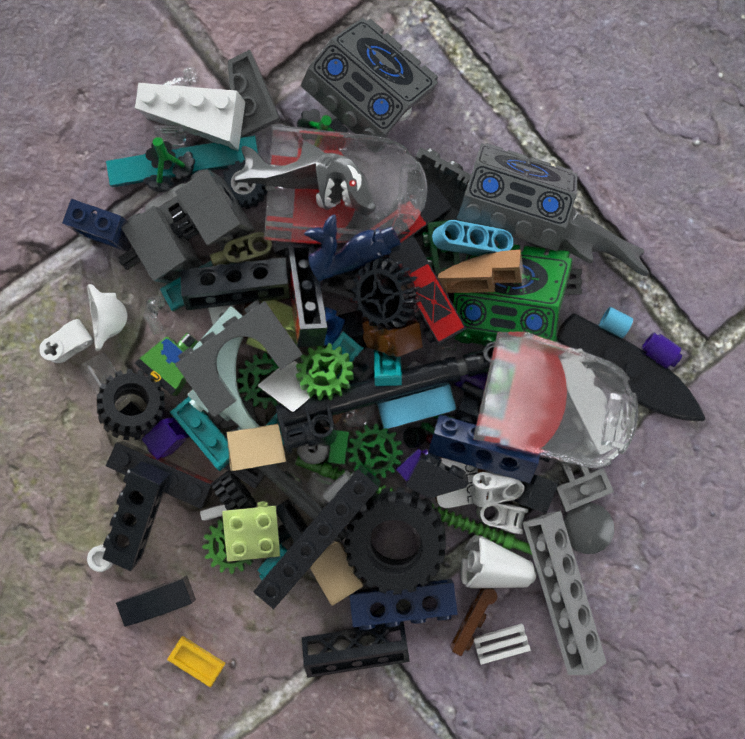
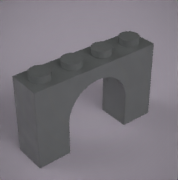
[175,300,302,417]

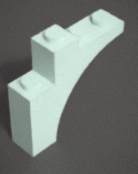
[188,306,260,430]

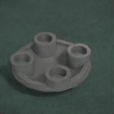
[563,502,614,554]

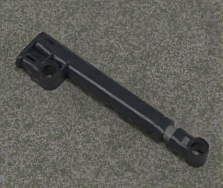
[276,342,507,454]

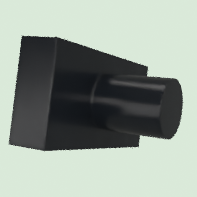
[276,498,308,544]

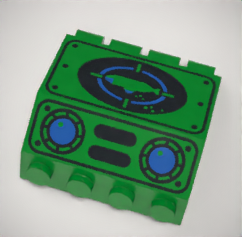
[453,242,572,353]

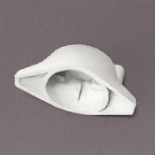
[87,284,127,351]

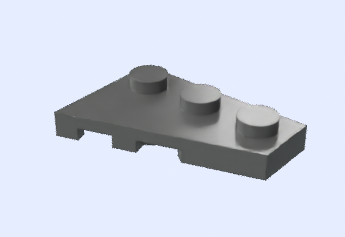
[228,50,281,138]

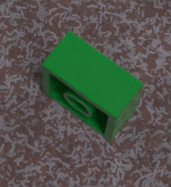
[328,430,349,464]

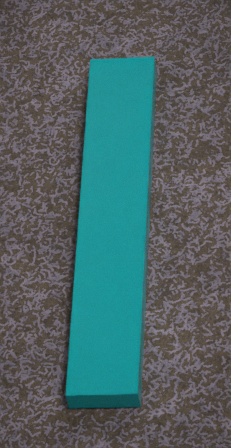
[106,136,259,188]

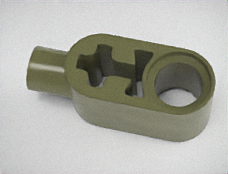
[209,232,272,266]

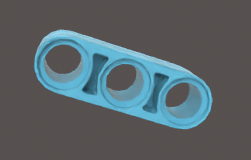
[432,220,513,256]
[377,383,456,429]

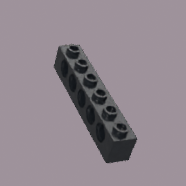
[253,465,381,610]

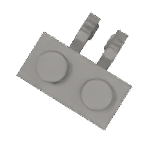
[556,454,614,512]

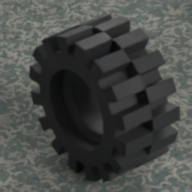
[211,470,257,510]

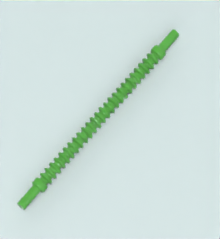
[295,455,533,556]

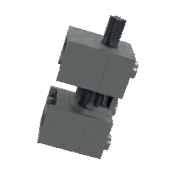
[118,169,255,284]

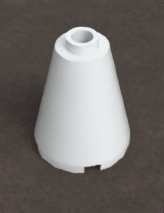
[461,535,536,588]

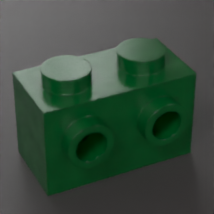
[422,219,460,278]

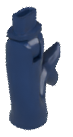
[304,214,401,281]

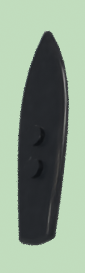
[556,313,706,422]

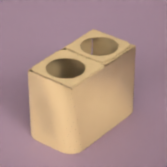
[227,424,286,471]
[310,541,364,606]

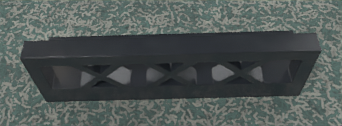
[302,621,410,678]

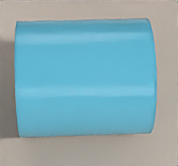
[599,307,633,338]

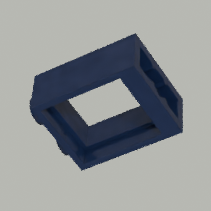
[62,198,132,252]

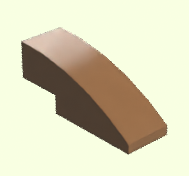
[438,250,523,293]

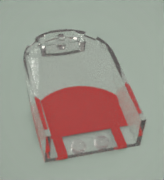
[264,125,427,243]
[473,332,638,468]

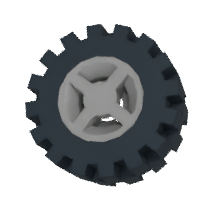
[223,160,268,209]

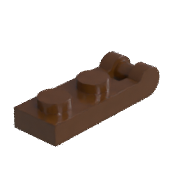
[450,588,498,656]

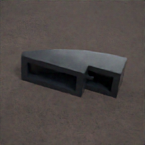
[116,576,196,627]

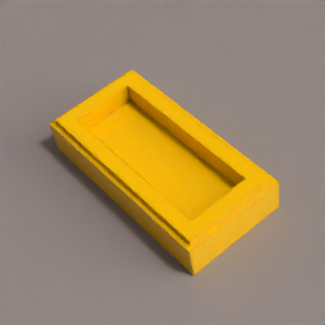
[167,636,226,688]

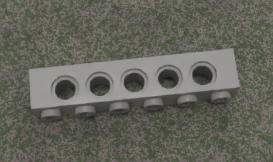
[523,510,607,675]

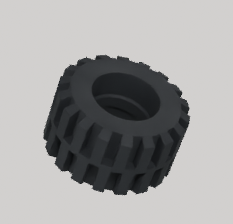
[97,369,165,440]

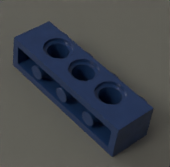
[428,414,541,483]
[349,579,458,630]

